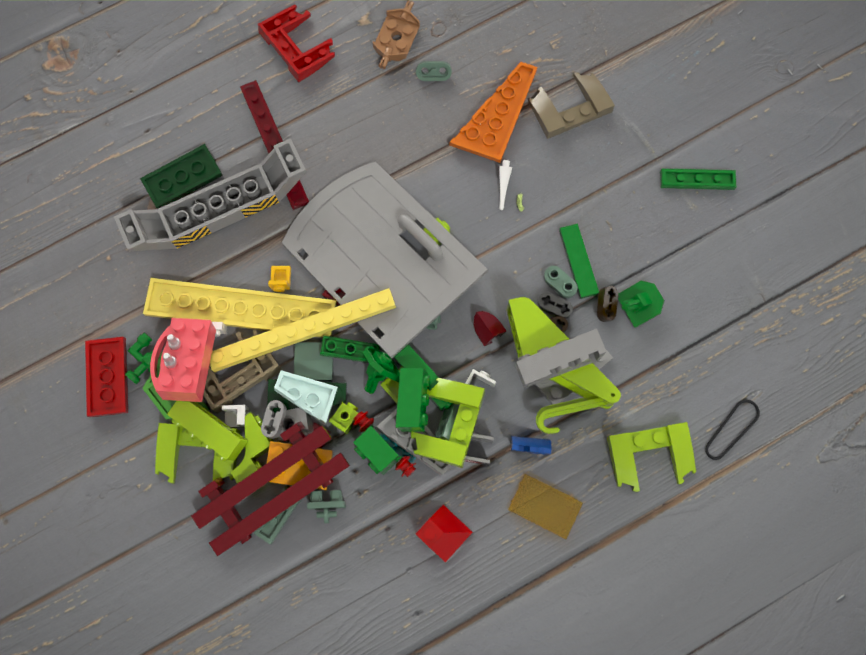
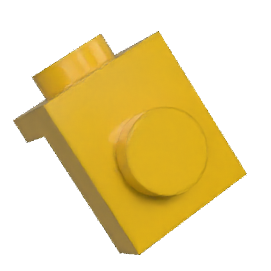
[268,266,291,292]

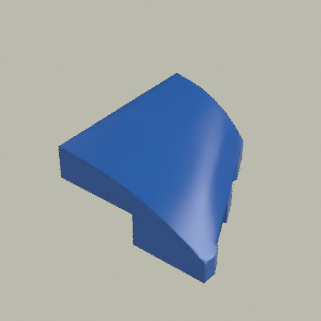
[510,436,552,455]

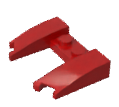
[258,4,335,83]

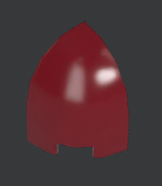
[474,311,506,346]

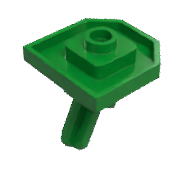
[618,281,665,328]
[363,346,400,394]

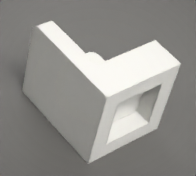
[222,405,249,428]

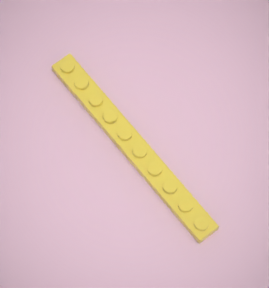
[210,288,396,372]

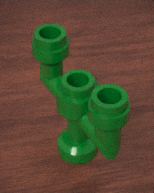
[125,332,153,385]

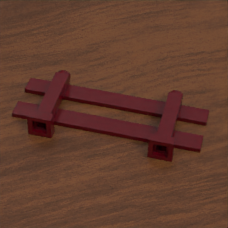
[191,421,350,556]

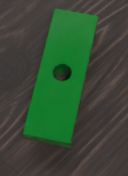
[320,335,380,363]

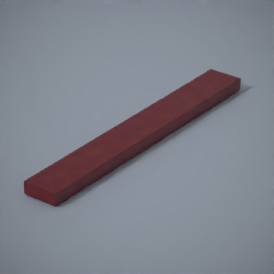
[240,80,309,210]

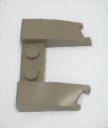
[528,73,615,139]
[203,330,283,414]

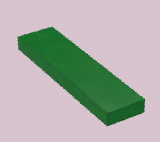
[660,169,737,190]
[559,223,599,299]

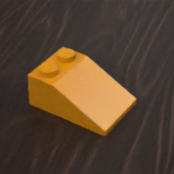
[266,441,333,490]

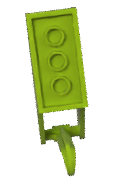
[506,297,621,434]

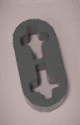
[537,292,573,319]

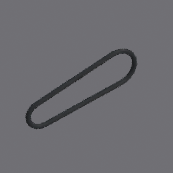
[705,399,760,460]

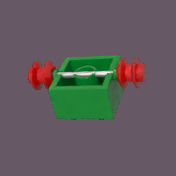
[353,411,416,477]

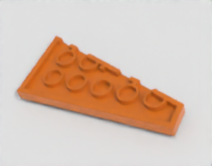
[449,62,538,163]

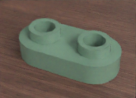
[416,61,452,81]
[544,266,578,299]

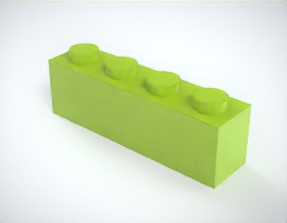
[167,401,248,462]

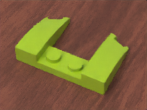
[411,378,485,468]
[607,422,696,492]
[155,423,240,484]

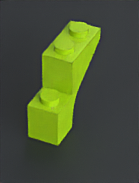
[231,412,274,484]

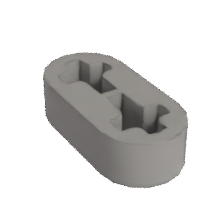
[261,400,287,439]

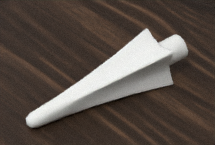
[499,160,512,210]

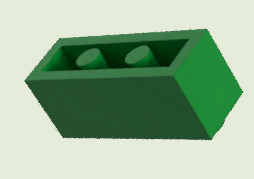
[396,368,431,432]

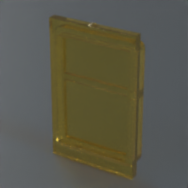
[508,474,583,540]

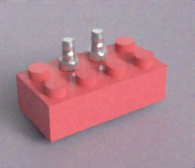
[150,318,216,402]

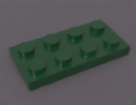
[140,144,223,209]

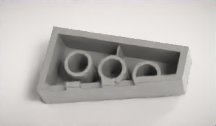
[515,328,607,388]

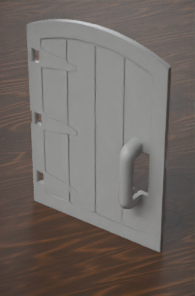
[282,162,488,359]

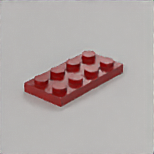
[85,337,128,417]

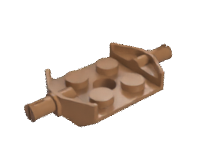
[373,0,420,69]

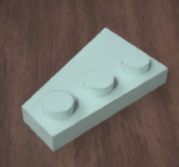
[274,370,338,425]

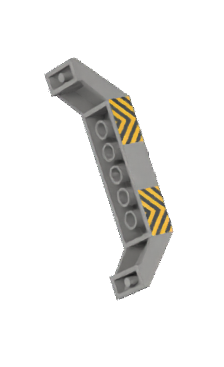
[114,138,306,251]

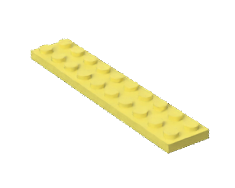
[143,278,337,338]

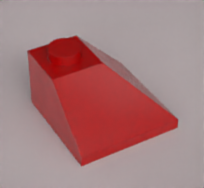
[416,505,473,563]

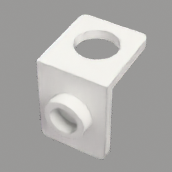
[465,369,496,387]

